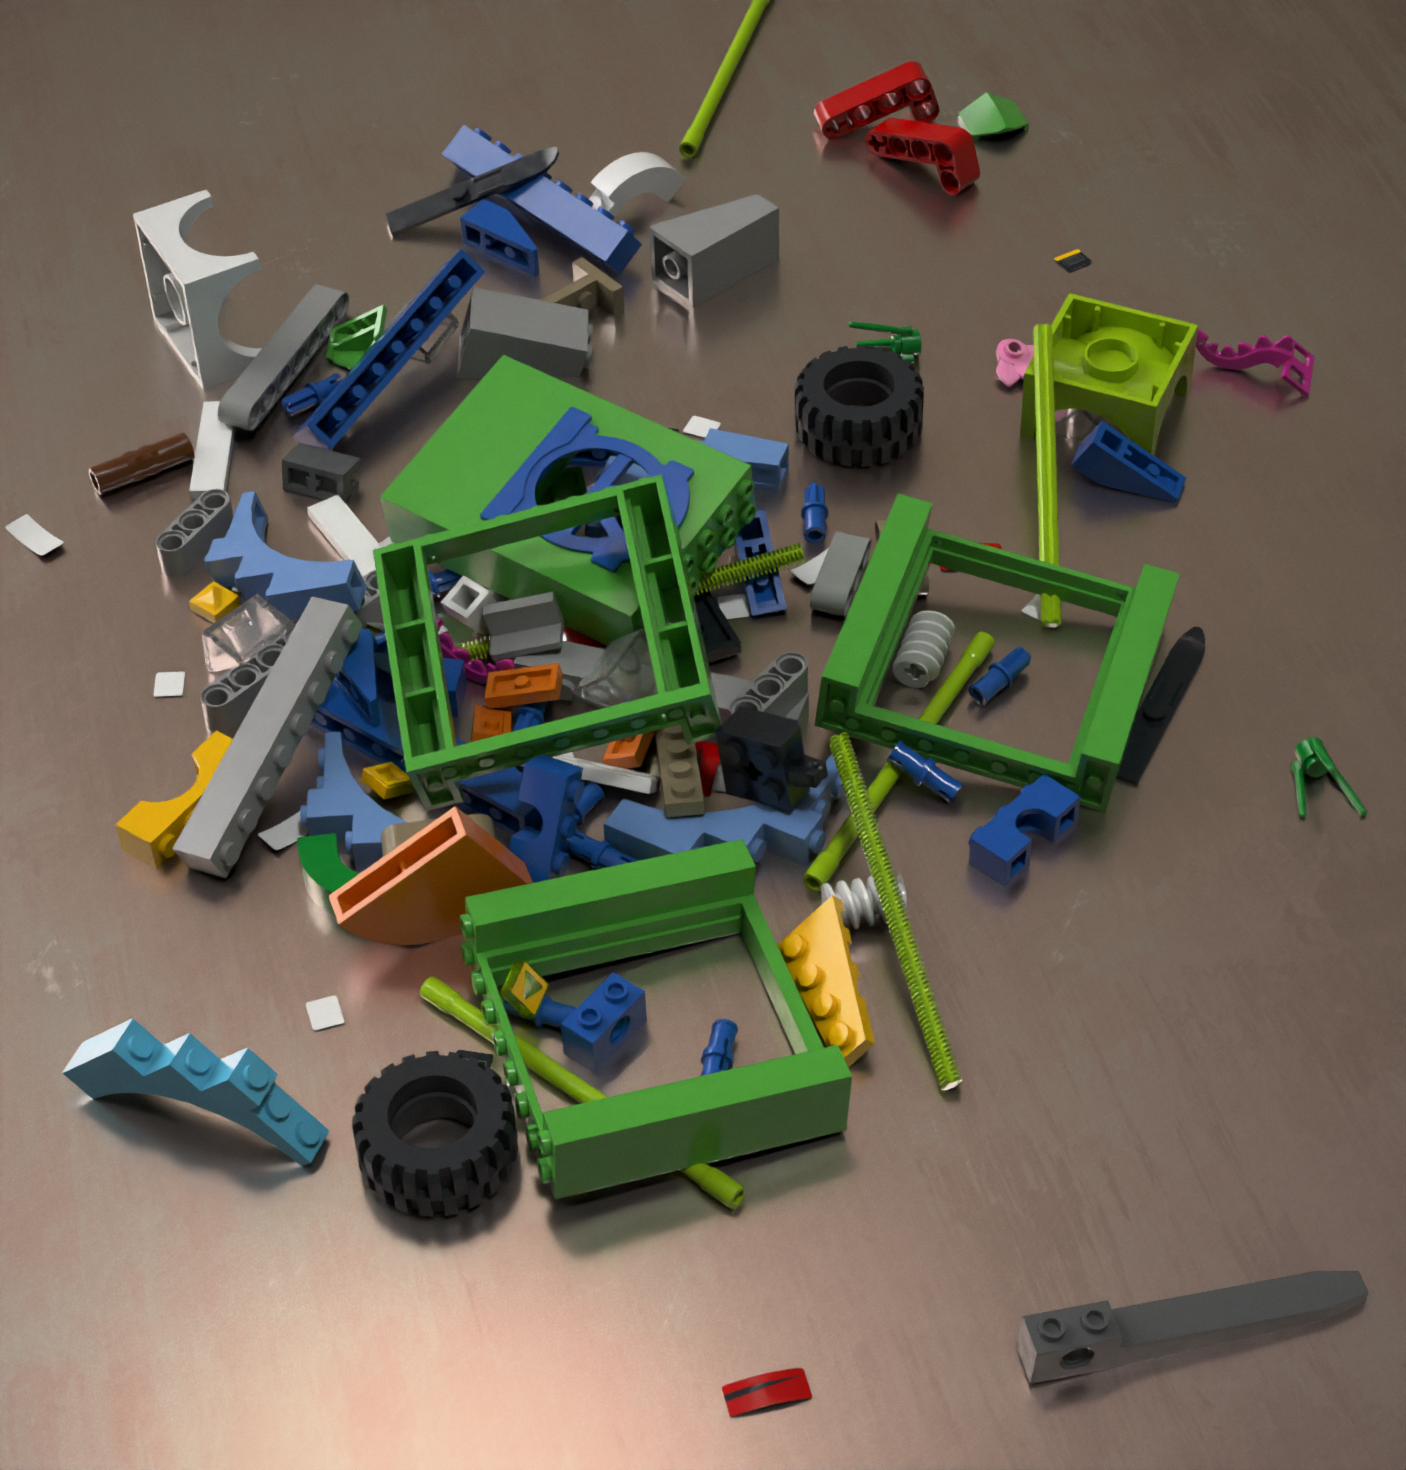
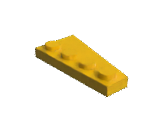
[777,895,875,1067]

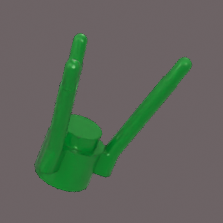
[848,322,922,363]
[1291,737,1367,818]

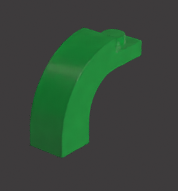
[297,833,360,917]

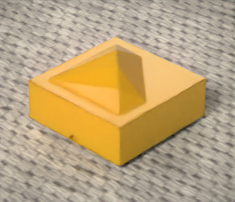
[189,581,241,625]
[360,762,414,799]

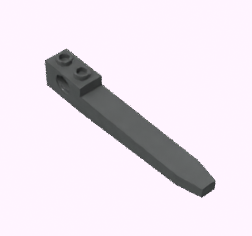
[1016,1271,1369,1384]

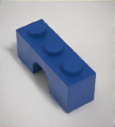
[509,754,584,882]
[968,774,1080,887]

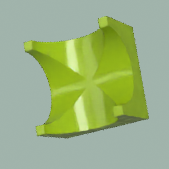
[1020,293,1198,455]

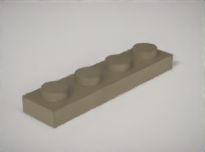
[655,724,705,817]

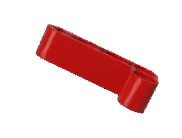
[814,61,940,139]
[865,118,980,195]

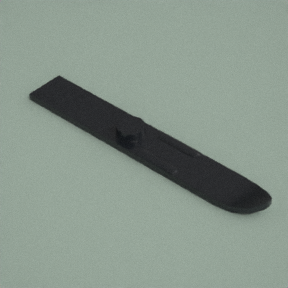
[386,147,559,236]
[1117,627,1205,786]

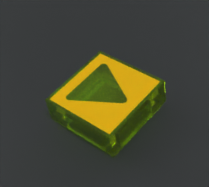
[500,960,549,1018]

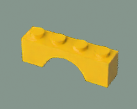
[115,730,233,869]

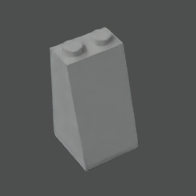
[649,194,780,308]
[457,287,593,380]

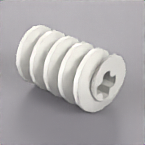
[893,610,955,689]
[821,873,907,929]

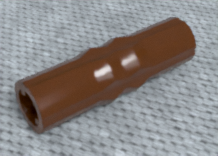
[88,432,195,495]

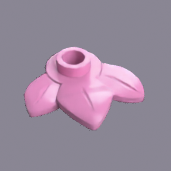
[996,338,1034,387]

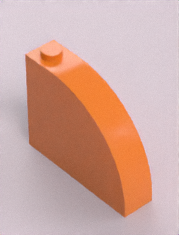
[329,806,533,945]

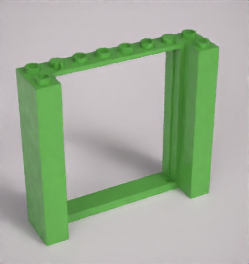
[373,474,722,811]
[814,493,1180,813]
[460,839,852,1199]

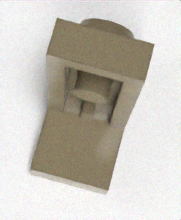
[541,257,624,318]

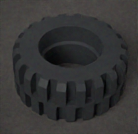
[795,345,924,468]
[352,1051,518,1217]

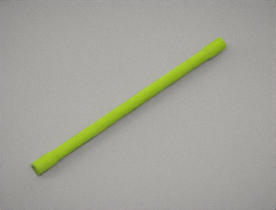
[679,0,771,158]
[802,631,995,892]
[420,976,746,1209]

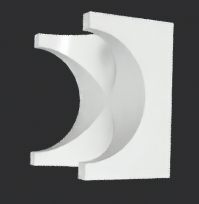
[133,189,262,390]

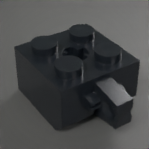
[715,706,828,811]

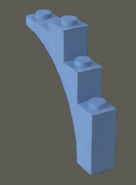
[585,428,789,538]
[205,491,367,623]
[300,732,406,869]
[603,755,845,866]

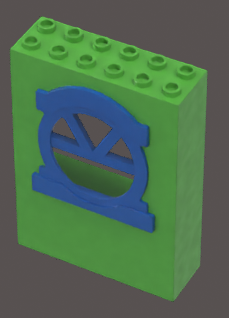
[380,355,757,657]

